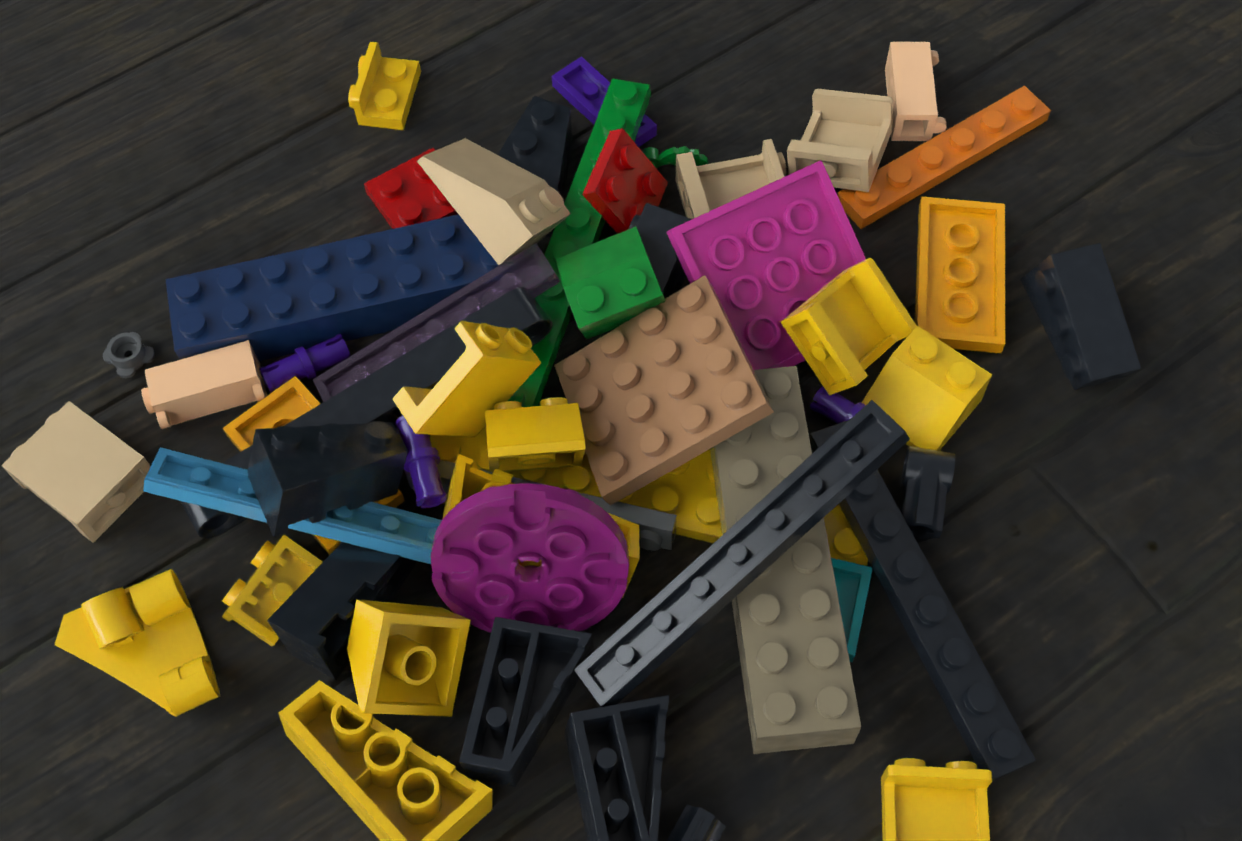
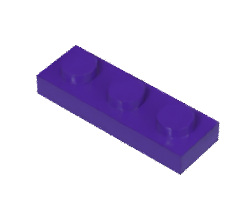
[551,56,657,147]

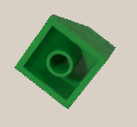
[556,227,666,339]

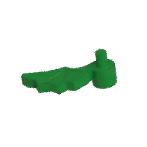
[642,146,708,168]

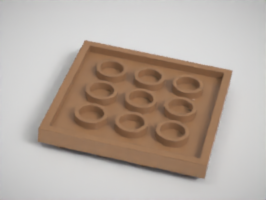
[554,275,774,506]

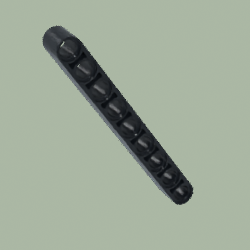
[180,287,553,539]

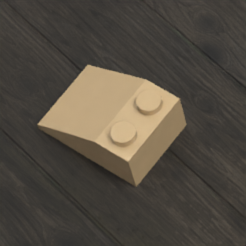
[417,138,571,265]

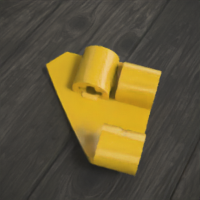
[55,569,220,717]

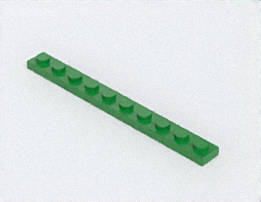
[508,79,651,407]

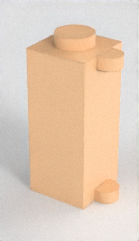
[885,42,947,141]
[141,340,268,429]

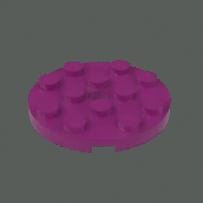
[430,483,629,633]

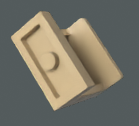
[787,89,893,192]
[676,139,786,219]
[1,401,151,543]

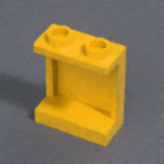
[781,258,916,396]
[393,321,541,437]
[881,758,992,841]

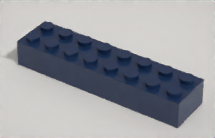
[165,214,521,361]

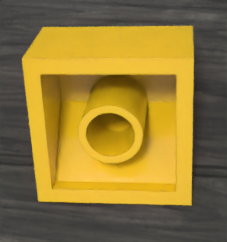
[862,325,992,451]
[485,397,586,472]
[347,599,471,717]

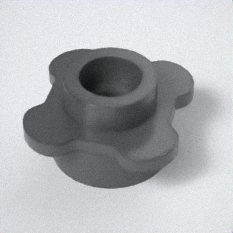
[103,332,155,378]

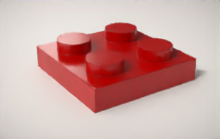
[582,128,668,234]
[364,148,458,229]

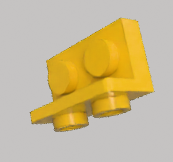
[348,42,421,130]
[222,535,323,647]

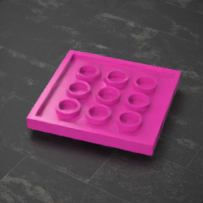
[666,160,866,370]

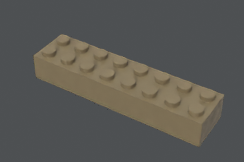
[710,366,861,754]

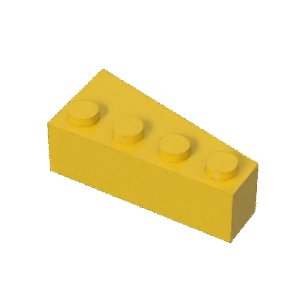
[279,680,493,841]

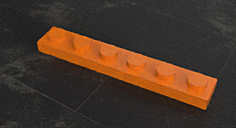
[837,85,1051,229]

